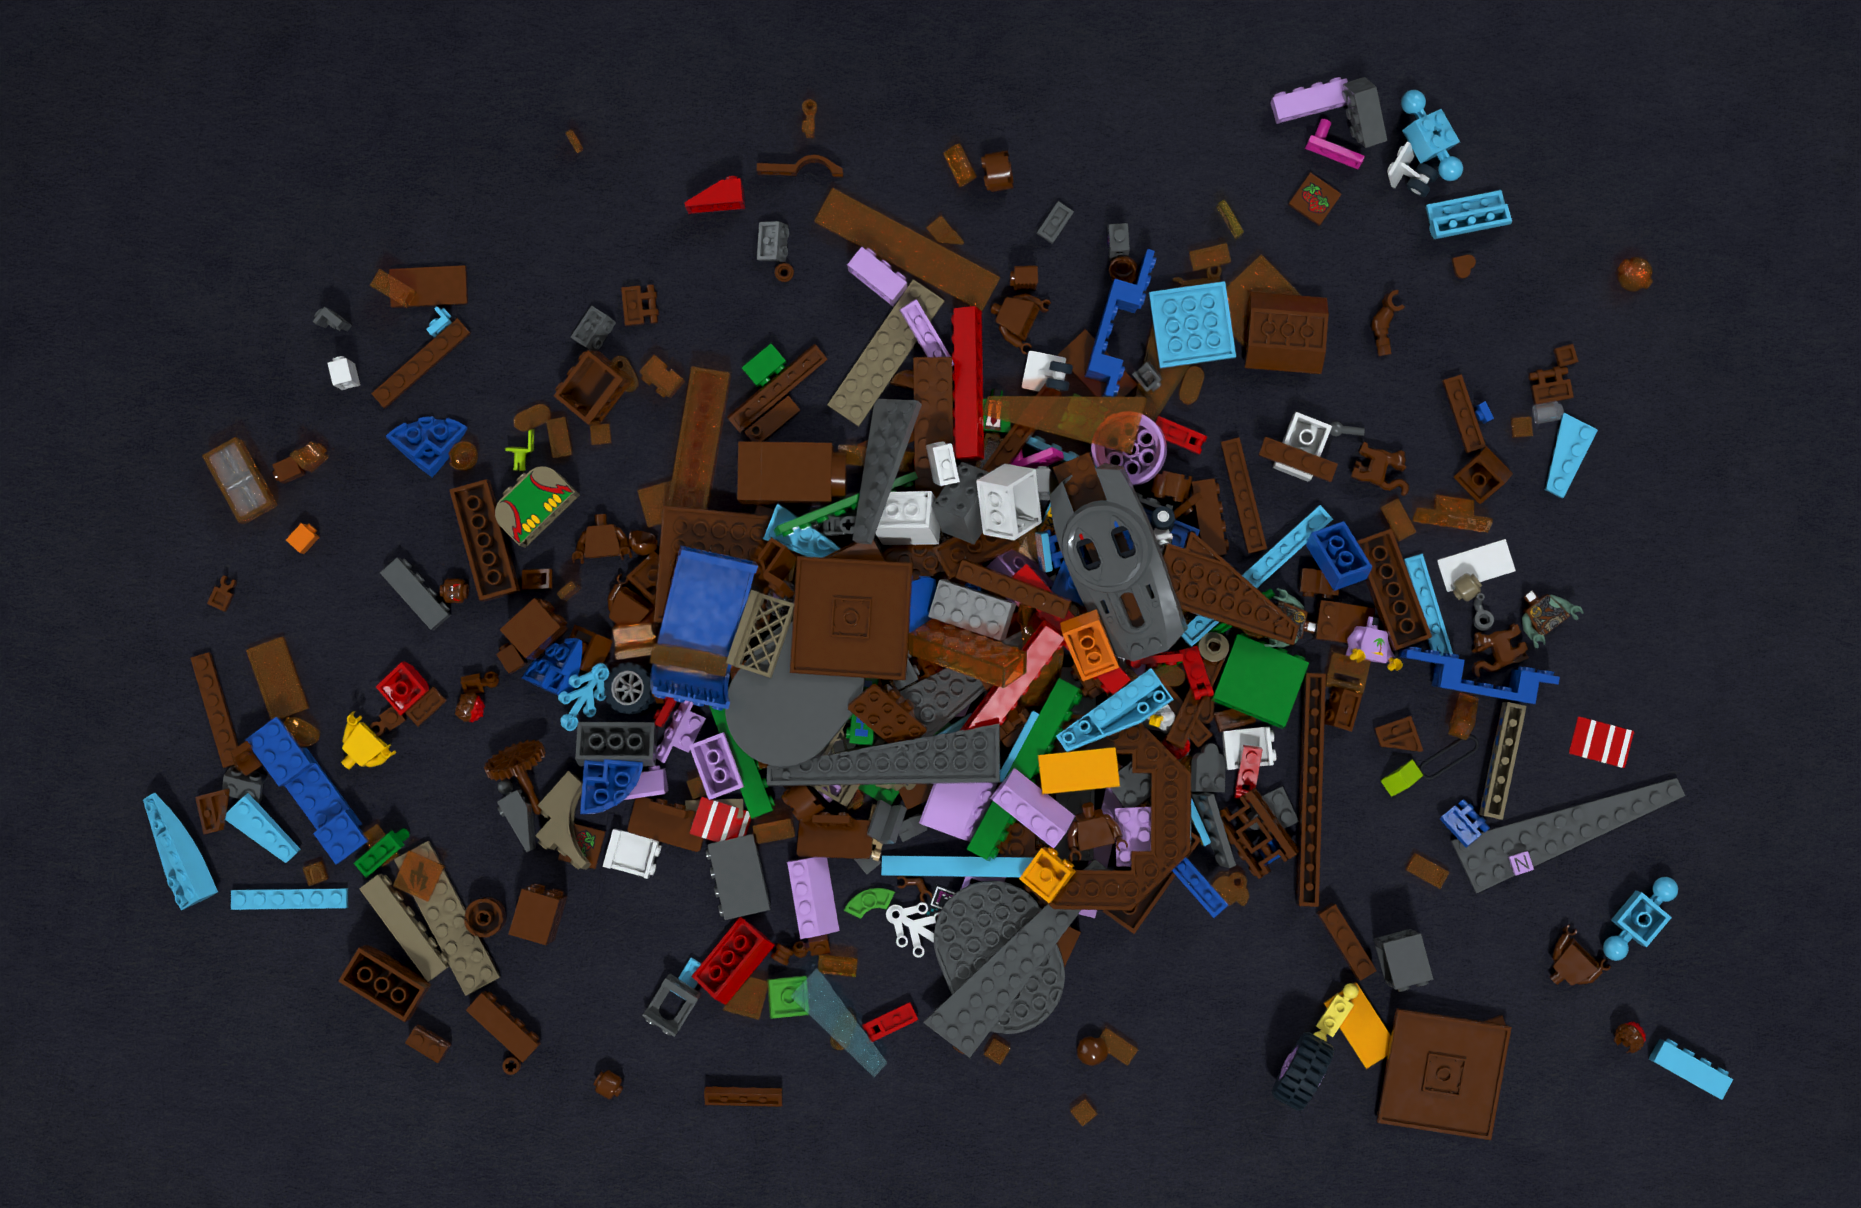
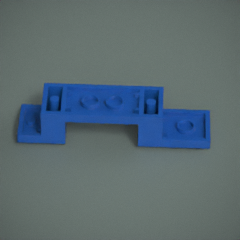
[1085,249,1156,404]
[1398,646,1560,704]
[245,717,369,865]

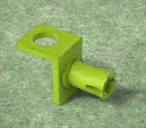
[505,429,534,471]

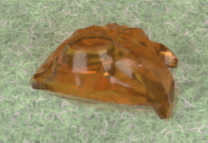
[283,716,320,746]

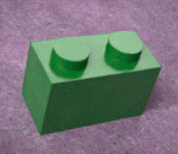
[742,344,787,387]

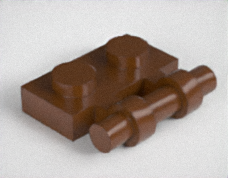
[621,285,659,326]
[1528,366,1574,405]

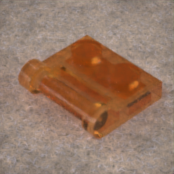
[1326,652,1371,695]

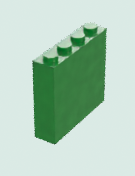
[1211,633,1309,729]

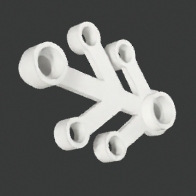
[886,902,940,957]

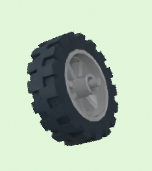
[604,662,654,714]

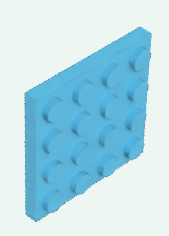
[1149,281,1236,369]

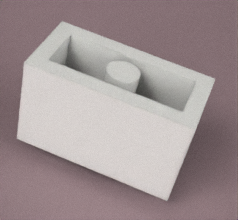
[328,356,360,390]

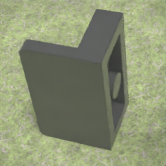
[867,800,907,844]

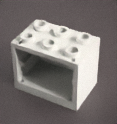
[976,464,1042,540]
[875,491,940,545]

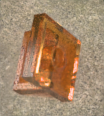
[612,622,656,660]

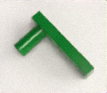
[354,828,409,878]

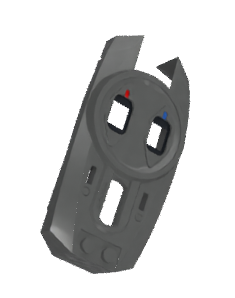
[1050,463,1188,661]

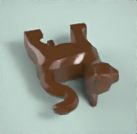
[1351,442,1409,496]
[1472,624,1529,678]

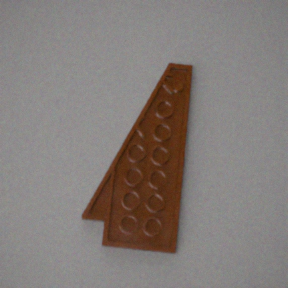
[1151,532,1299,645]

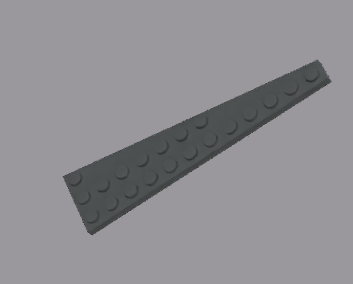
[767,724,1000,786]
[1450,778,1685,893]
[923,859,1110,1058]

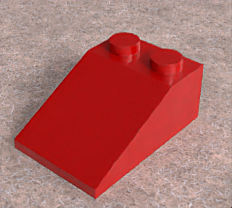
[685,176,745,214]

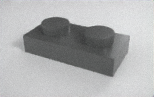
[1037,201,1074,244]

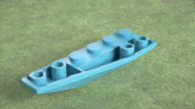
[1056,668,1174,752]
[143,793,218,910]

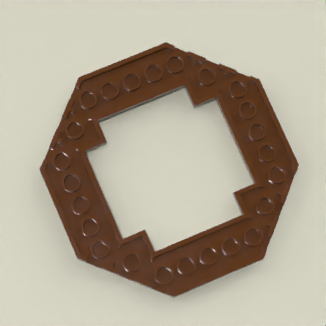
[998,715,1192,911]

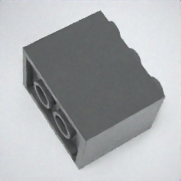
[932,462,990,544]
[1373,929,1433,991]

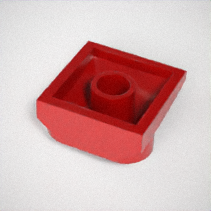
[376,661,429,716]

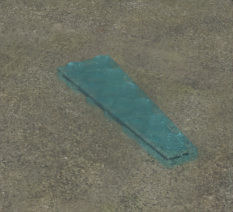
[790,968,887,1077]

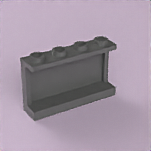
[705,833,771,920]

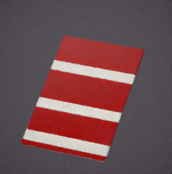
[1569,717,1634,768]
[690,797,751,842]

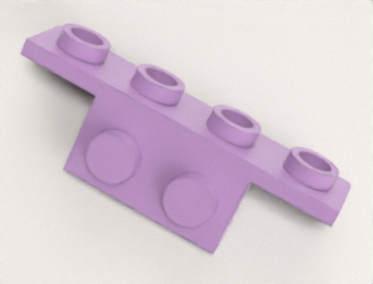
[656,701,706,763]

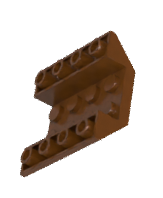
[1245,292,1329,374]

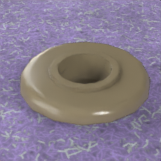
[1199,632,1229,662]

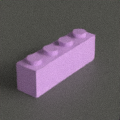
[1271,77,1348,124]

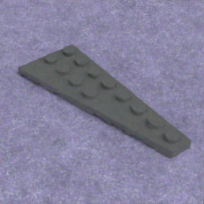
[853,399,922,544]
[900,626,1035,738]

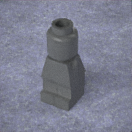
[899,813,927,842]

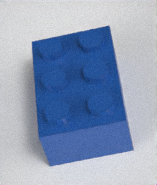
[1306,521,1372,591]

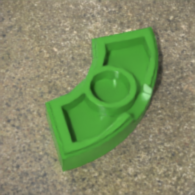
[844,888,895,919]

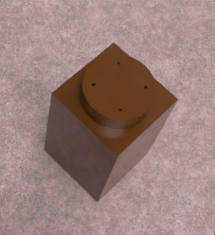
[737,441,847,506]

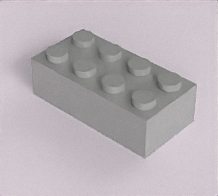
[928,579,1017,641]

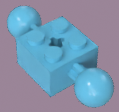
[1401,90,1463,181]
[1603,877,1678,961]

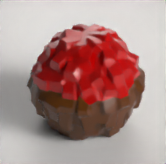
[455,692,485,722]
[1614,1022,1646,1053]

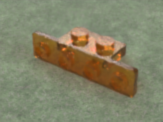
[1413,495,1493,532]

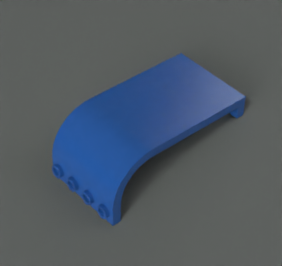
[650,545,758,710]

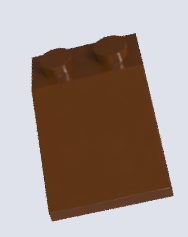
[1313,600,1375,644]

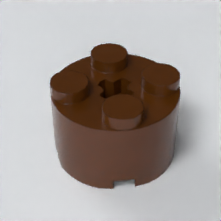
[981,150,1014,192]
[1150,471,1192,503]
[781,785,825,823]
[464,897,507,937]

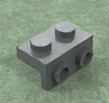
[222,766,267,804]

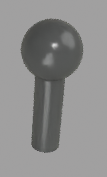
[1330,421,1365,437]

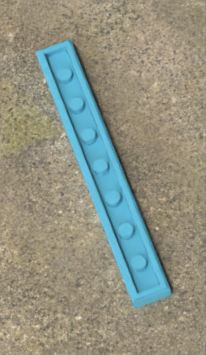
[881,856,1034,878]

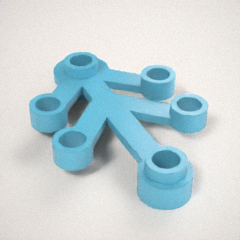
[558,663,609,731]

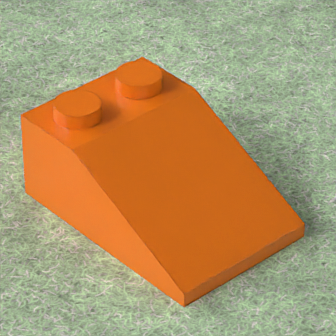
[1060,609,1119,681]

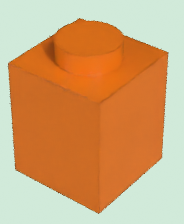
[286,523,320,554]

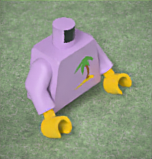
[1346,617,1403,671]

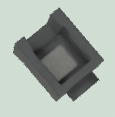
[1132,361,1163,392]

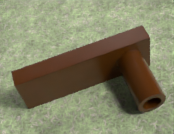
[744,396,801,442]

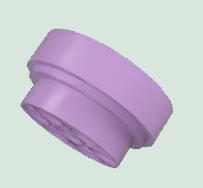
[1091,412,1167,486]

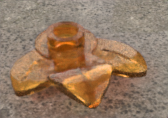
[1212,872,1249,906]

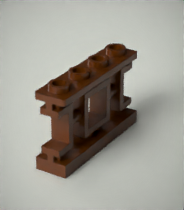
[1219,787,1300,879]

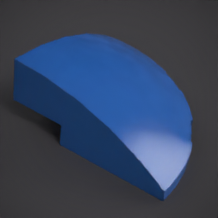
[386,416,467,477]
[909,576,936,638]
[522,638,582,699]
[580,759,643,814]

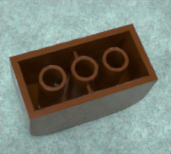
[338,945,431,1022]

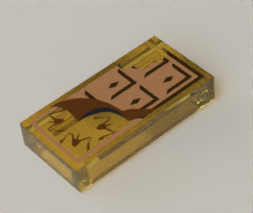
[1217,200,1244,239]

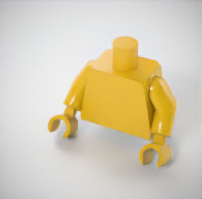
[341,711,396,770]

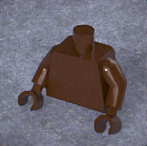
[991,293,1051,354]
[572,514,632,564]
[608,574,654,635]
[1067,802,1128,862]
[1550,924,1611,985]

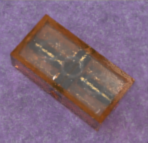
[202,437,278,524]

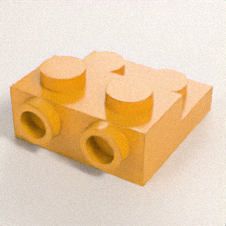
[1019,847,1076,903]

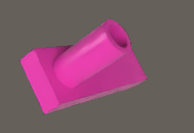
[1305,119,1365,169]
[1010,447,1064,469]

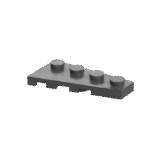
[1191,791,1236,868]

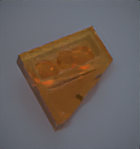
[637,480,674,528]

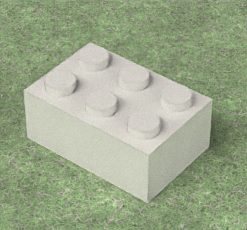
[1272,412,1332,482]

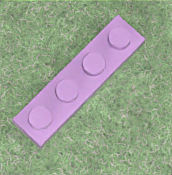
[899,299,954,367]

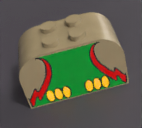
[495,467,580,548]

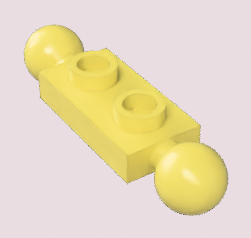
[1314,983,1359,1042]

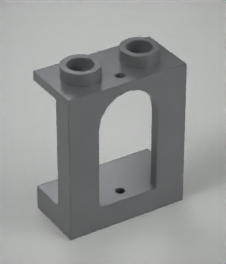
[642,973,702,1037]

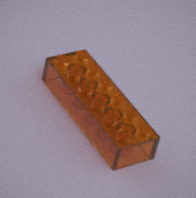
[909,619,1027,688]

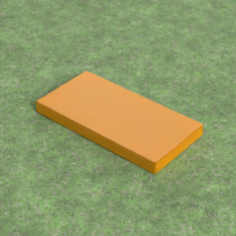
[1038,747,1120,795]
[1324,982,1391,1069]

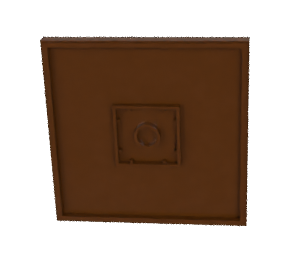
[790,556,913,680]
[1376,1008,1512,1140]

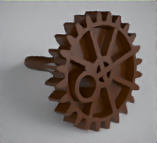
[484,739,546,815]

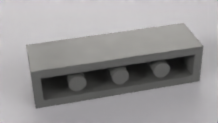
[380,558,451,631]

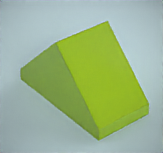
[1380,759,1423,797]

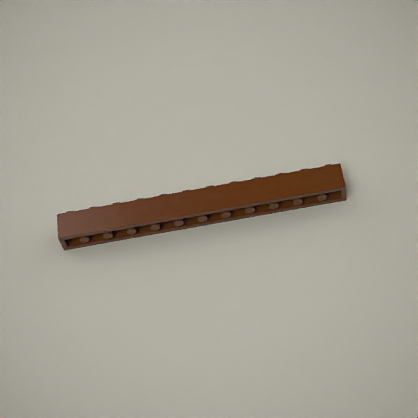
[1296,673,1326,907]

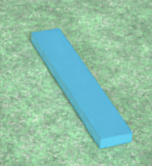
[1403,554,1453,664]

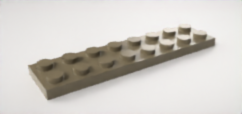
[827,280,945,427]
[394,841,501,996]

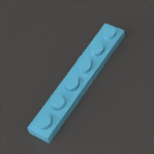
[231,888,348,910]

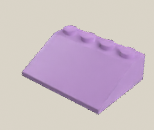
[919,770,1001,842]

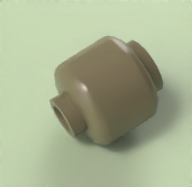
[1452,573,1482,602]

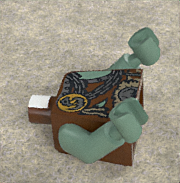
[1264,588,1316,647]
[1522,590,1583,648]

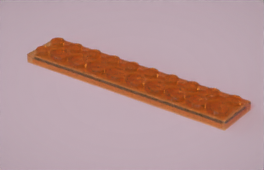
[814,188,1000,311]

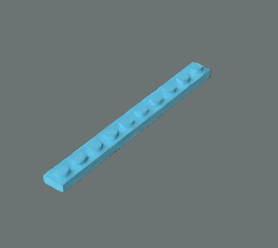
[1181,505,1333,647]

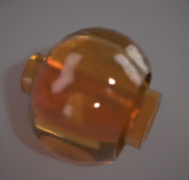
[1617,256,1653,292]

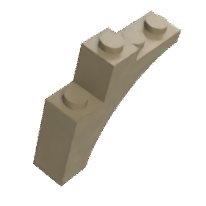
[535,771,591,870]

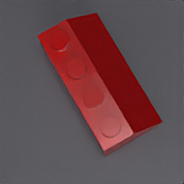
[691,917,775,1005]

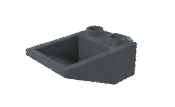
[497,779,536,852]

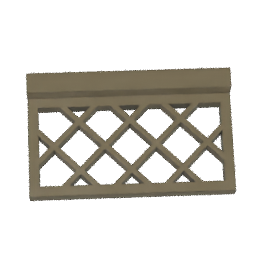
[726,590,794,678]
[810,719,885,807]

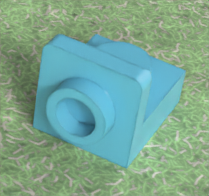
[427,306,452,338]

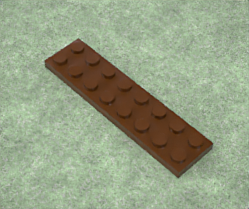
[913,357,953,499]

